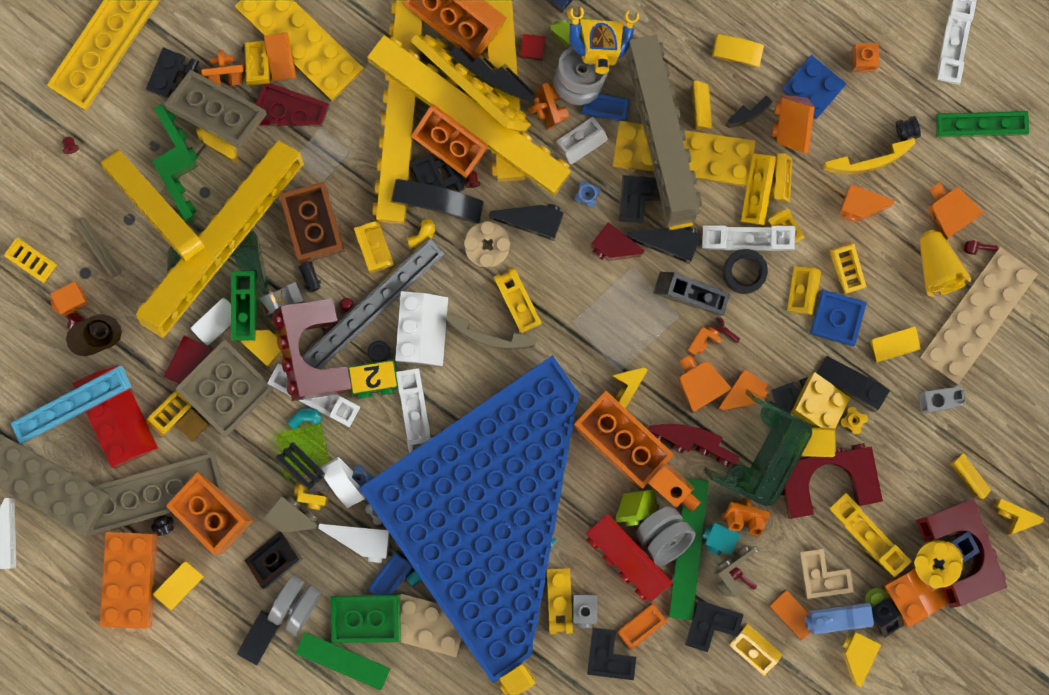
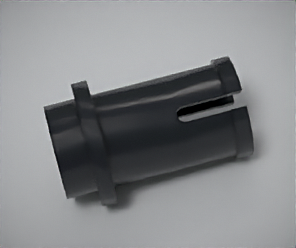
[298,262,322,293]

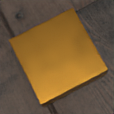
[175,409,209,442]

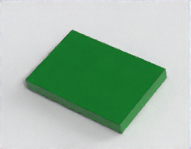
[331,595,401,643]

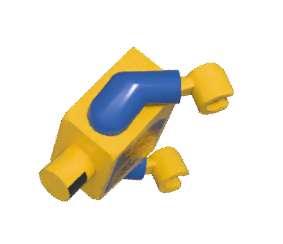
[567,7,639,74]

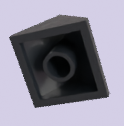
[244,531,303,589]

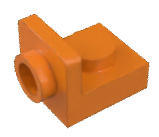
[686,326,722,357]

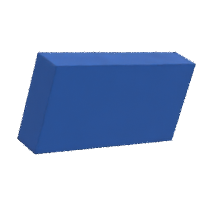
[581,94,630,122]
[367,552,413,595]

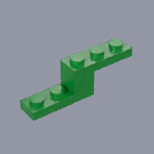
[152,103,199,223]

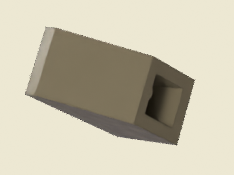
[264,496,319,533]

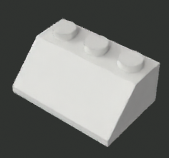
[395,291,448,366]

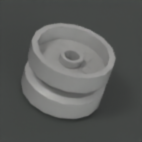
[552,46,608,105]
[634,506,696,566]
[267,575,322,636]

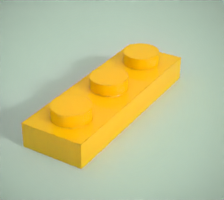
[741,153,776,225]

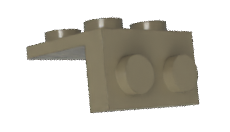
[713,545,759,597]

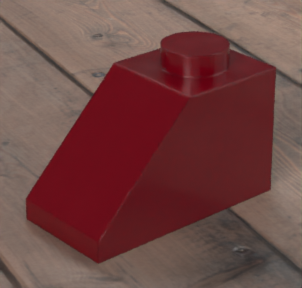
[591,222,645,261]

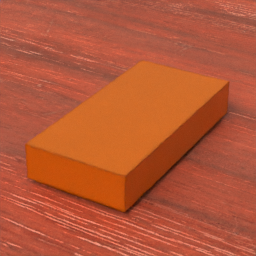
[264,32,296,81]
[769,590,811,641]
[616,603,667,650]

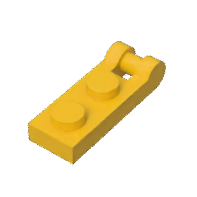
[493,267,542,334]
[547,568,573,635]

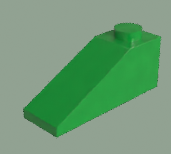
[231,271,258,341]

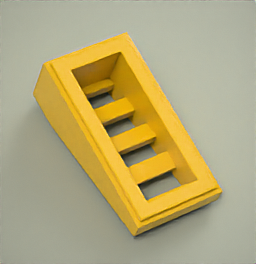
[4,237,58,284]
[829,242,867,294]
[146,390,193,438]

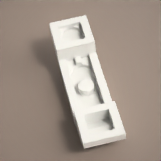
[937,0,977,85]
[702,225,796,251]
[267,363,360,427]
[396,368,431,453]

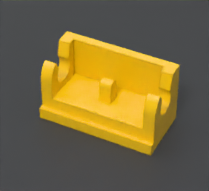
[354,221,394,274]

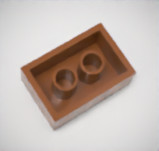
[279,182,345,264]

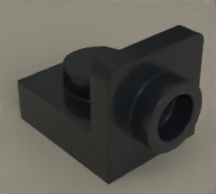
[871,598,904,638]

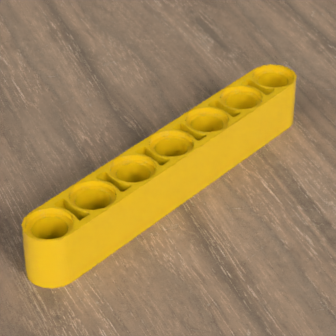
[100,149,205,262]

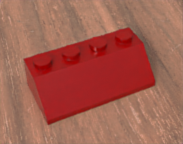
[72,365,159,468]
[586,514,673,602]

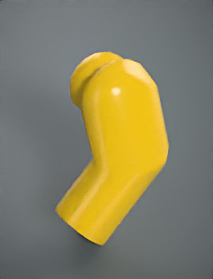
[407,219,435,249]

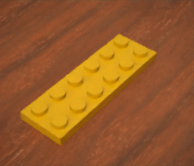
[47,0,161,112]
[235,0,364,102]
[410,34,531,131]
[613,121,755,187]

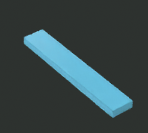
[11,366,132,444]

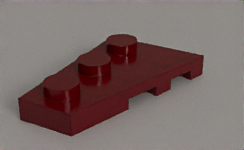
[256,83,330,127]

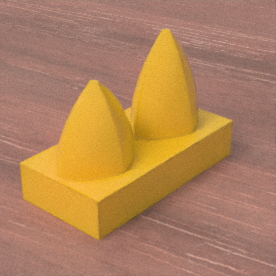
[769,153,792,203]

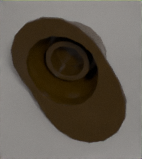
[66,314,122,356]

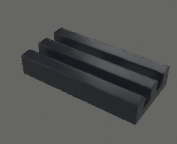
[276,442,325,491]

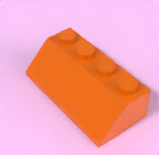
[403,0,507,59]
[573,391,674,491]

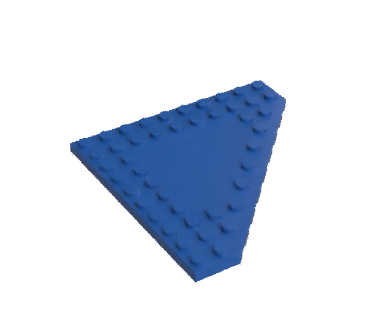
[359,355,579,683]

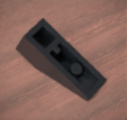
[489,203,564,241]
[627,227,701,264]
[653,272,730,316]
[816,356,890,412]

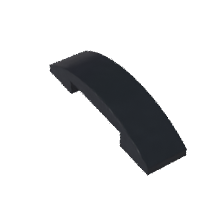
[391,179,484,224]

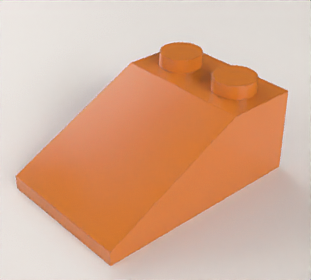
[771,95,815,153]
[166,472,254,555]
[881,566,948,627]

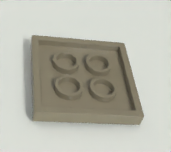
[175,339,274,437]

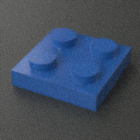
[781,55,847,120]

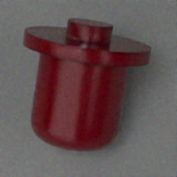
[62,137,79,154]
[464,171,481,188]
[339,298,354,314]
[67,313,84,330]

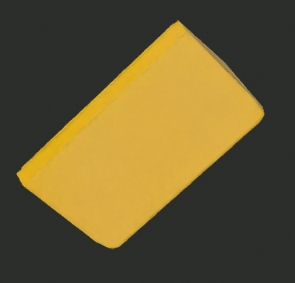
[691,81,712,130]
[787,266,821,315]
[869,326,920,363]
[788,427,836,457]
[950,453,991,500]
[153,561,204,611]
[729,624,782,676]

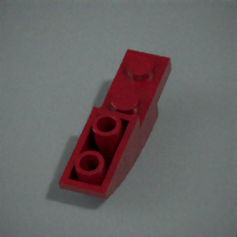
[648,424,740,467]

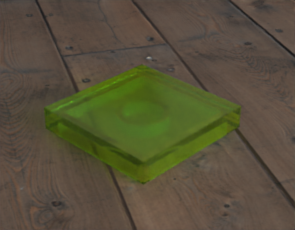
[276,423,330,480]

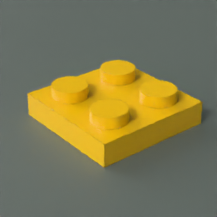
[791,372,851,428]

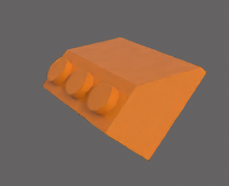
[411,104,489,178]

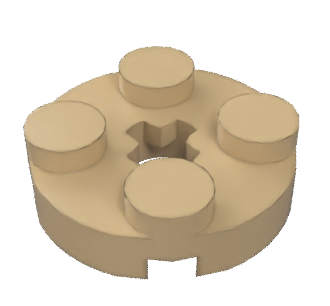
[464,221,510,268]

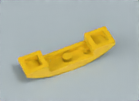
[822,138,916,175]
[829,493,912,578]

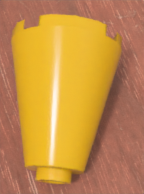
[919,230,971,297]

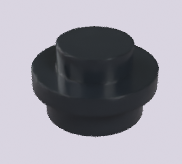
[367,341,391,363]
[151,515,174,536]

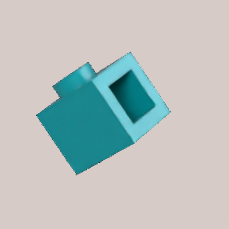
[702,523,740,556]

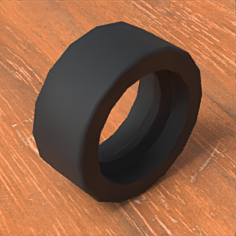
[723,249,768,294]

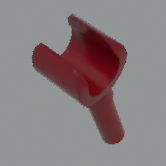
[963,240,998,255]
[711,317,740,343]
[729,567,757,590]

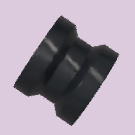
[896,116,921,142]

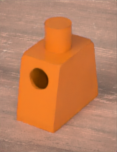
[928,182,984,239]
[678,354,731,413]
[648,462,701,513]

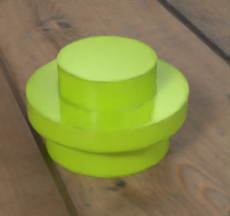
[865,588,889,608]

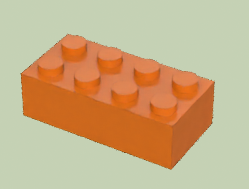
[100,532,157,629]

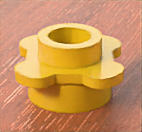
[840,407,868,434]

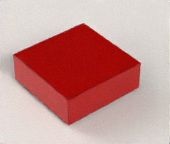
[520,34,546,61]

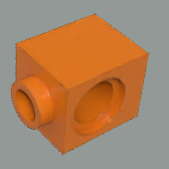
[851,43,879,72]
[50,281,90,317]

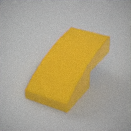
[711,34,764,68]

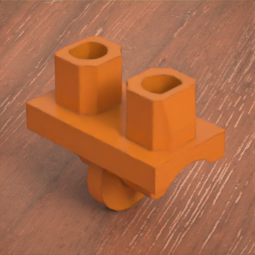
[201,49,245,86]
[528,83,569,130]
[721,498,770,537]

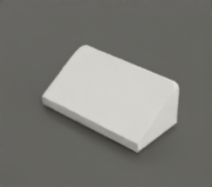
[555,117,608,164]
[190,297,231,346]

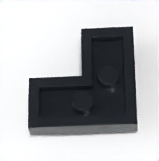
[619,175,661,223]
[685,600,744,652]
[587,627,637,681]

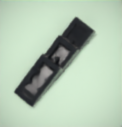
[450,44,538,102]

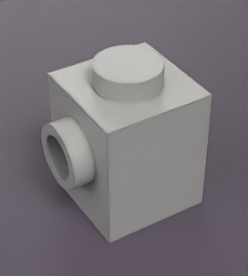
[573,594,597,628]

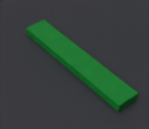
[669,478,709,620]

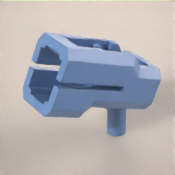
[805,602,874,634]

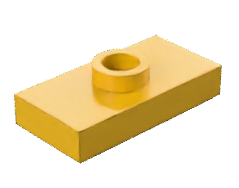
[244,41,270,85]

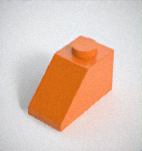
[839,184,895,223]
[717,369,768,411]

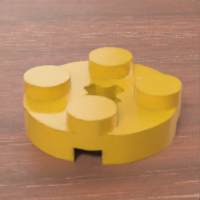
[914,540,963,588]

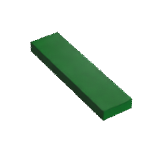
[935,111,1029,138]
[295,632,391,690]

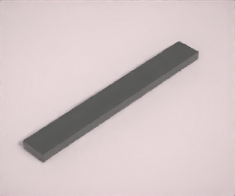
[300,236,444,369]

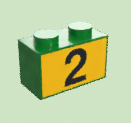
[348,360,399,399]

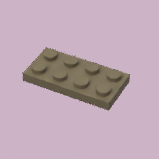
[164,70,267,150]

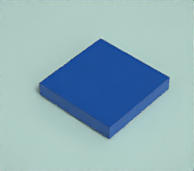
[809,289,867,347]

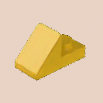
[611,368,648,409]
[993,498,1044,534]

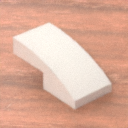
[320,457,365,508]

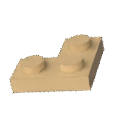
[799,549,854,599]

